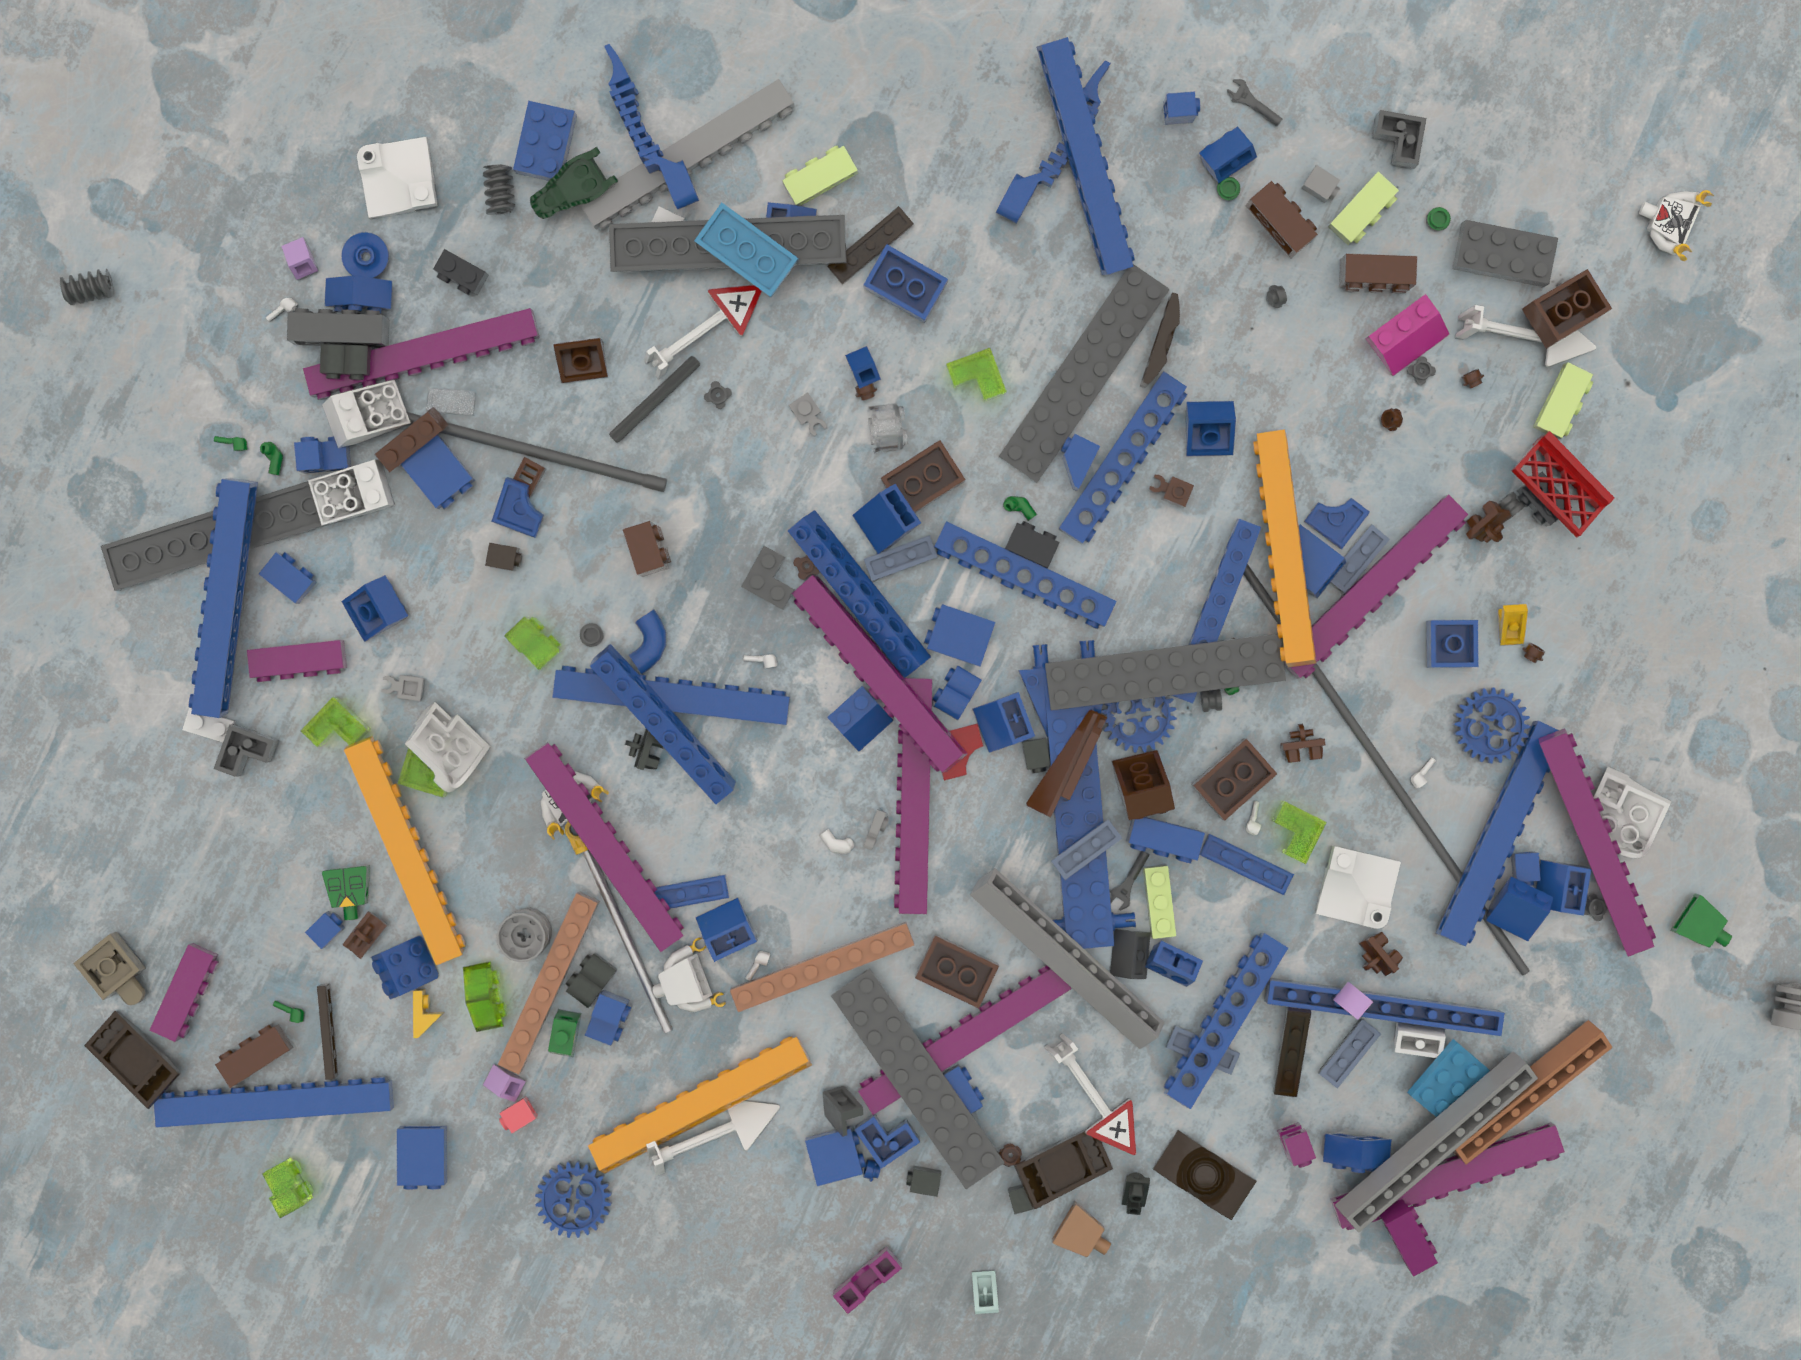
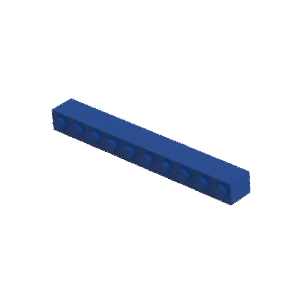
[1036,37,1135,275]
[552,666,790,725]
[1436,721,1559,946]
[1264,978,1505,1036]
[154,1077,394,1128]

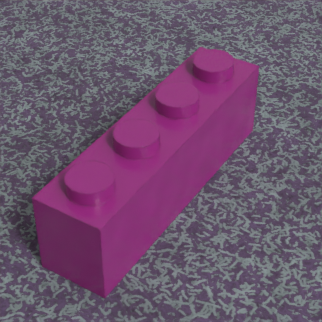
[247,640,347,682]
[149,943,219,1042]

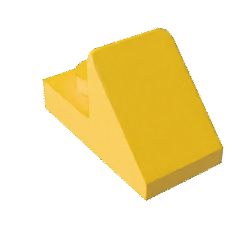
[1498,604,1528,645]
[413,989,444,1038]

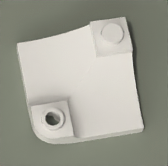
[357,137,438,219]
[405,702,490,792]
[1577,767,1671,858]
[1315,845,1401,929]

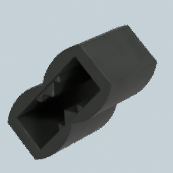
[320,344,371,380]
[565,953,617,1008]

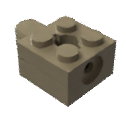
[73,932,146,1005]

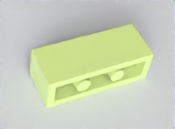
[782,146,858,206]
[1328,172,1399,245]
[1533,362,1593,439]
[1143,864,1176,939]

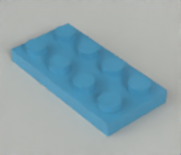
[694,202,799,298]

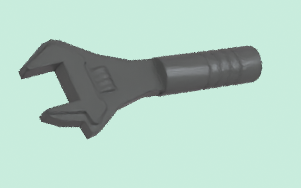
[1227,79,1283,126]
[1110,851,1150,911]

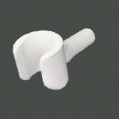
[266,298,298,322]
[743,654,777,668]
[1410,757,1436,788]
[1245,801,1261,836]
[745,951,770,981]

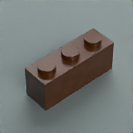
[375,406,448,472]
[215,1024,294,1088]

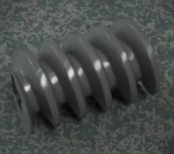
[483,164,515,215]
[60,269,113,305]

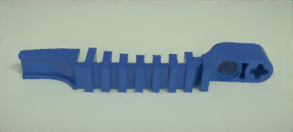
[604,44,699,210]
[996,60,1111,224]

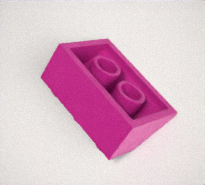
[1365,294,1450,376]

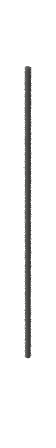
[1243,564,1530,976]

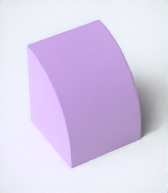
[282,237,318,280]
[1333,982,1373,1020]
[483,1064,526,1102]

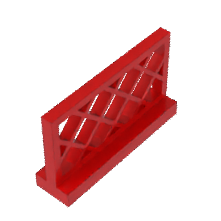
[1511,431,1615,538]

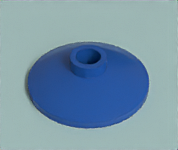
[341,232,389,278]

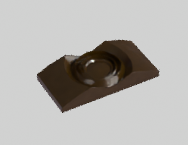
[1140,292,1180,388]
[84,1011,180,1109]
[1014,1127,1113,1209]
[1152,1130,1257,1220]

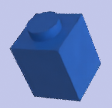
[845,346,881,389]
[1511,852,1540,886]
[305,911,345,949]

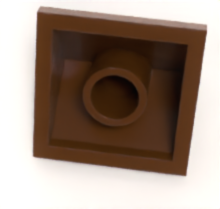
[553,338,608,383]

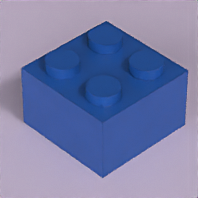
[1426,620,1479,668]

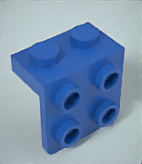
[371,936,438,1000]

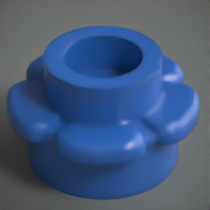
[863,1159,881,1182]

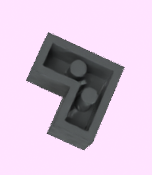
[1372,110,1427,169]
[741,546,794,610]
[214,724,279,777]

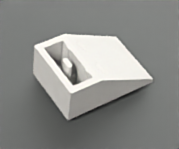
[322,380,410,448]
[308,460,395,526]

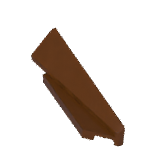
[1026,710,1107,818]

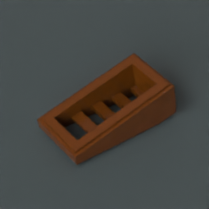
[513,457,546,499]

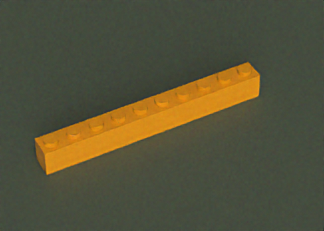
[1253,429,1317,667]
[344,736,466,965]
[588,1036,812,1174]

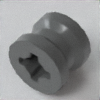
[1497,491,1525,520]
[1201,689,1222,712]

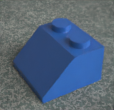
[1186,401,1236,456]
[1061,434,1100,491]
[341,575,408,642]
[827,686,894,751]

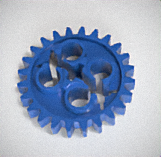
[1453,687,1531,764]
[1101,696,1177,753]
[535,1161,612,1238]

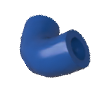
[629,610,666,674]

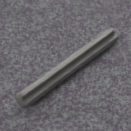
[609,356,700,443]

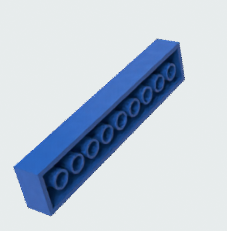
[189,478,258,718]

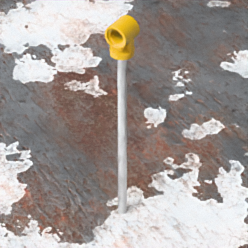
[564,822,673,1033]

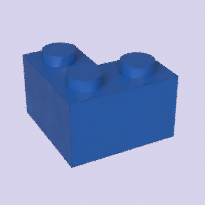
[325,275,392,313]
[294,437,351,474]
[585,990,632,1046]
[855,1114,920,1169]
[1323,1133,1392,1173]

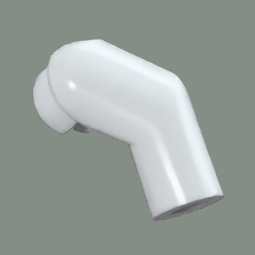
[819,829,854,854]

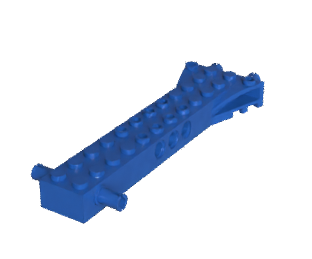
[1018,640,1136,949]

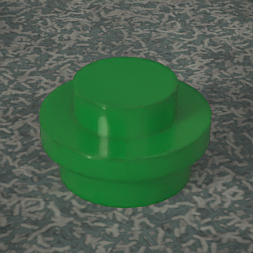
[1217,177,1240,200]
[1427,207,1451,231]

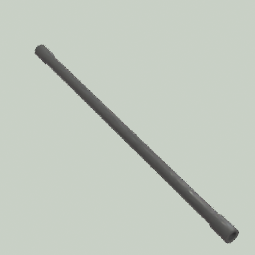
[407,412,667,492]

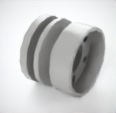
[496,908,552,962]
[1771,983,1801,1030]

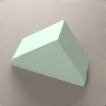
[972,1271,999,1314]

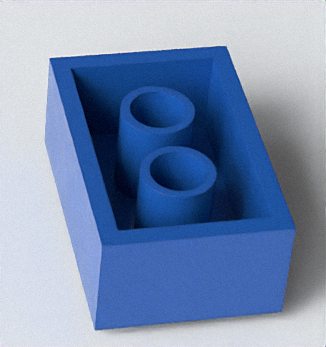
[513,100,577,181]
[863,244,948,323]
[1126,817,1205,863]

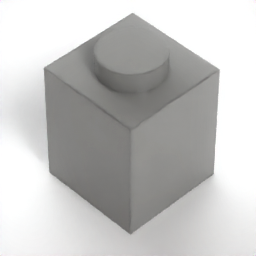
[1301,165,1340,203]

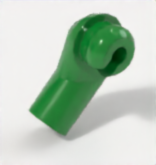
[260,442,283,476]
[1003,496,1037,521]

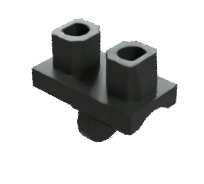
[625,729,663,770]
[1121,1173,1150,1215]

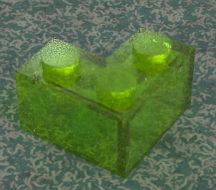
[946,348,1007,402]
[504,616,561,670]
[300,697,371,747]
[397,748,447,798]
[1271,800,1327,864]
[463,961,507,1032]
[262,1157,313,1218]

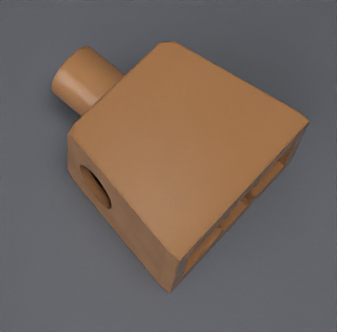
[1052,1201,1111,1257]

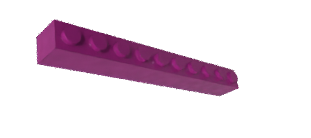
[303,308,540,400]
[1284,494,1468,679]
[792,575,968,773]
[894,678,932,914]
[1538,728,1656,957]
[524,742,684,952]
[858,964,1072,1115]
[1330,1122,1565,1230]

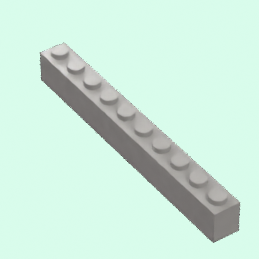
[581,79,795,230]
[970,868,1165,1049]
[1335,1051,1538,1233]

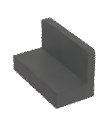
[1110,929,1151,979]
[823,1086,863,1137]

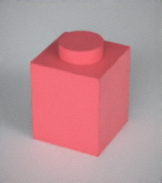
[499,1096,538,1133]

